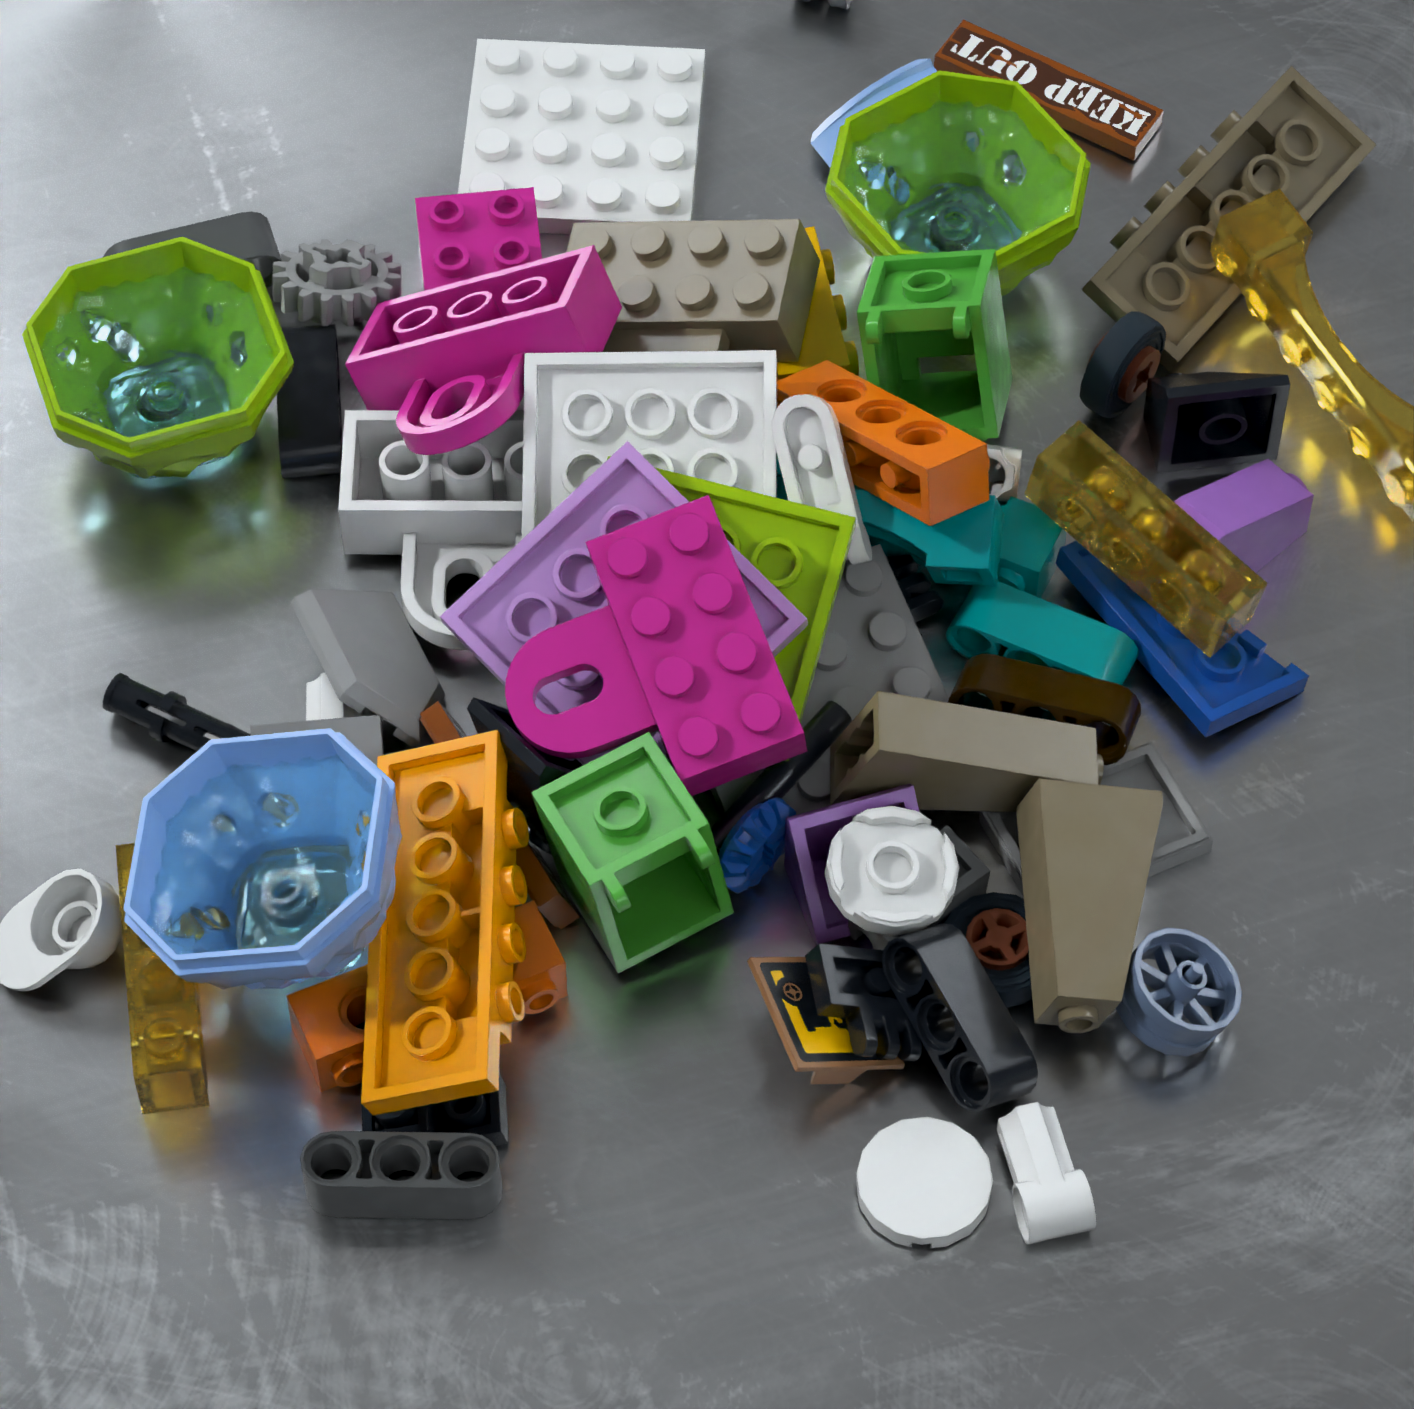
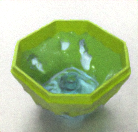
[825,70,1091,296]
[22,237,294,479]

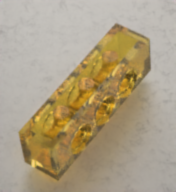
[1024,420,1268,658]
[115,843,210,1114]

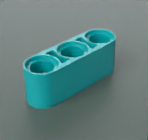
[946,581,1139,685]

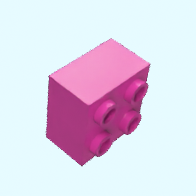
[415,187,542,291]

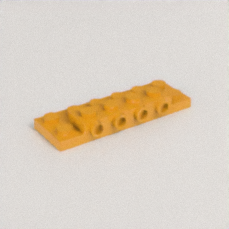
[361,730,529,1115]

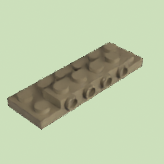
[1081,66,1377,371]

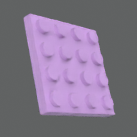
[440,441,808,765]

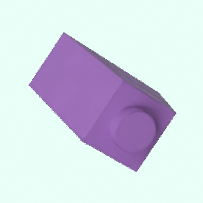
[1162,459,1314,606]

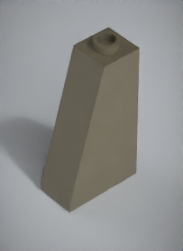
[830,691,1104,812]
[1016,778,1163,1033]

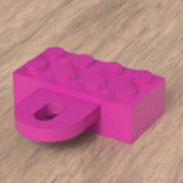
[345,245,622,455]
[505,495,807,796]

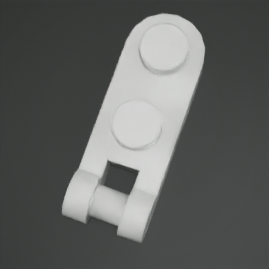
[771,394,872,565]

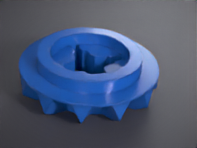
[718,798,797,894]

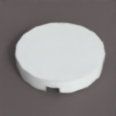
[824,806,959,936]
[856,1117,993,1248]

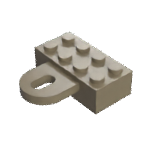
[566,219,820,362]

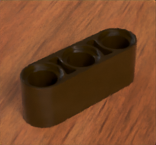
[947,653,1141,765]

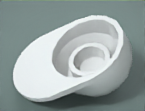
[0,869,125,992]

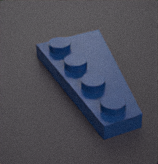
[1055,526,1309,738]

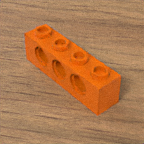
[777,360,990,526]
[286,900,568,1092]

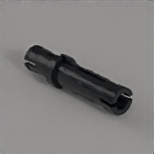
[103,673,251,751]

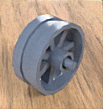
[1116,927,1242,1056]

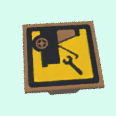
[747,957,905,1085]

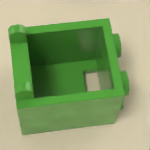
[857,249,1013,441]
[531,732,734,973]

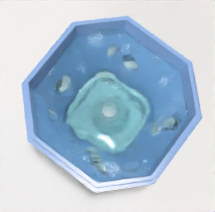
[123,728,402,990]

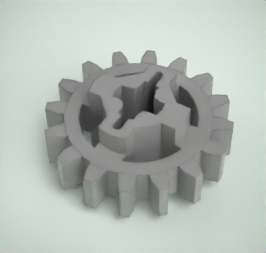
[272,239,402,326]

